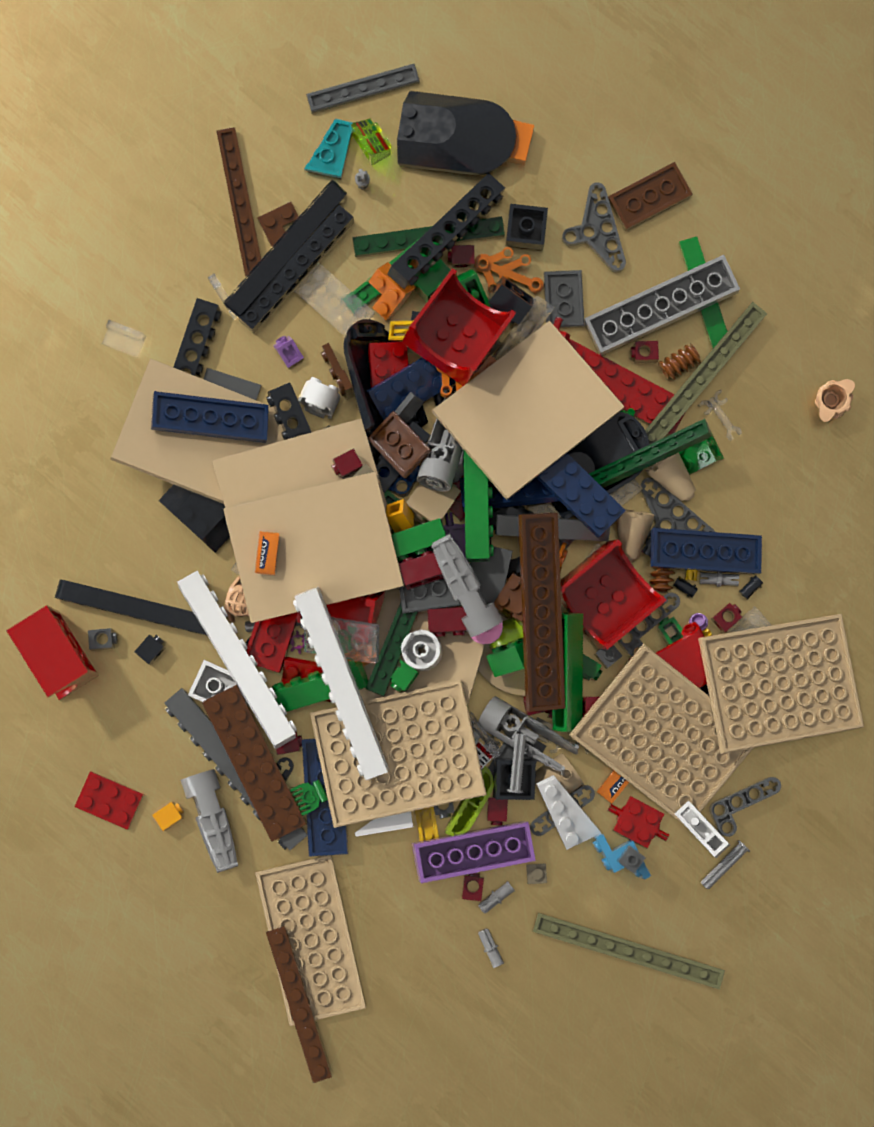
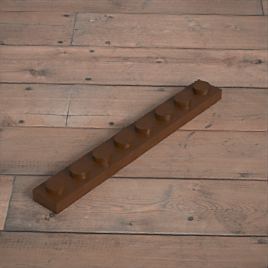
[216,127,261,277]
[266,926,332,1083]

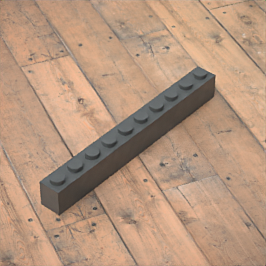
[164,688,308,850]

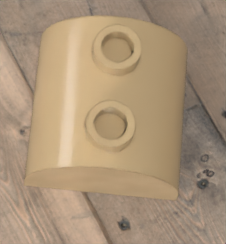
[535,753,584,794]

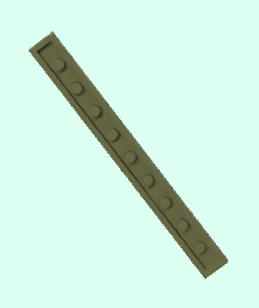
[645,302,767,445]
[533,913,725,990]

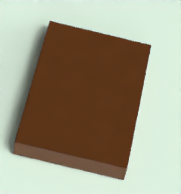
[367,411,432,479]

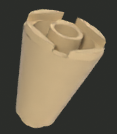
[645,453,696,502]
[617,509,654,562]

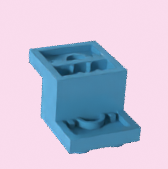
[592,834,651,880]

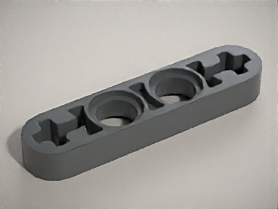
[530,785,595,836]

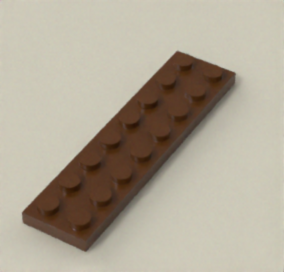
[202,685,306,842]

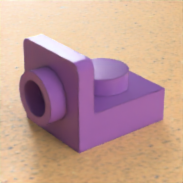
[273,336,304,368]

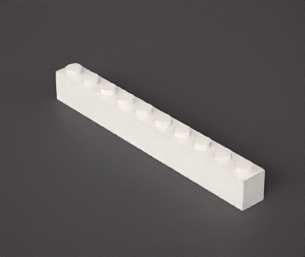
[177,571,297,749]
[293,587,389,780]

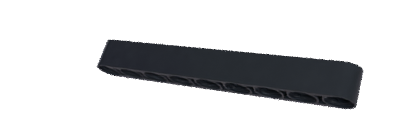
[223,180,347,317]
[54,579,207,636]

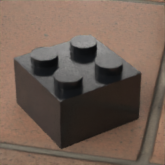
[505,204,548,250]
[488,276,533,325]
[493,758,536,800]

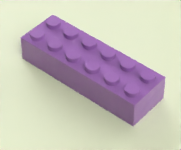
[412,821,536,883]

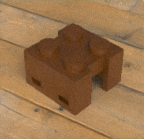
[494,574,523,626]

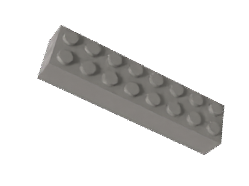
[584,255,740,356]

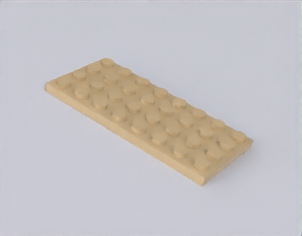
[255,855,366,1026]

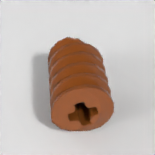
[658,343,701,380]
[649,567,675,593]

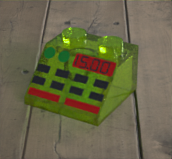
[351,118,392,166]

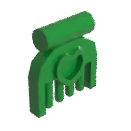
[290,780,328,816]

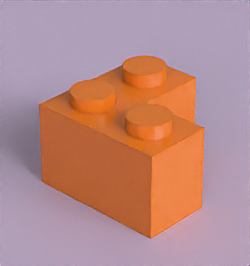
[368,262,416,320]

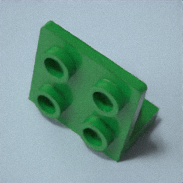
[679,430,724,475]

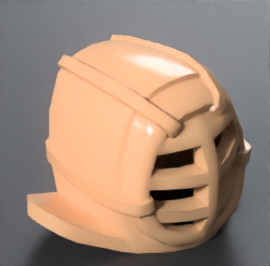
[815,379,855,422]
[225,576,249,622]

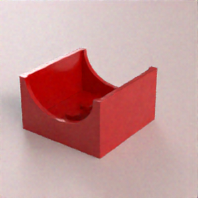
[401,268,516,386]
[560,539,667,650]
[6,605,99,700]

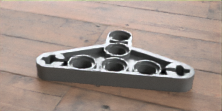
[562,182,626,273]
[640,478,715,545]

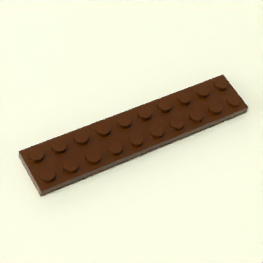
[518,512,565,712]

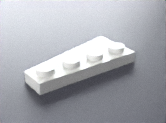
[536,775,601,850]

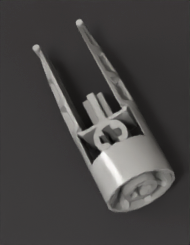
[416,390,463,492]
[431,534,503,637]
[477,696,579,776]
[181,769,238,873]

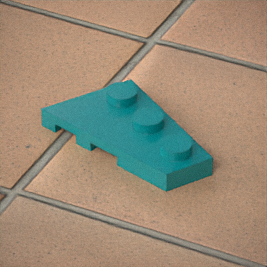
[304,119,354,179]

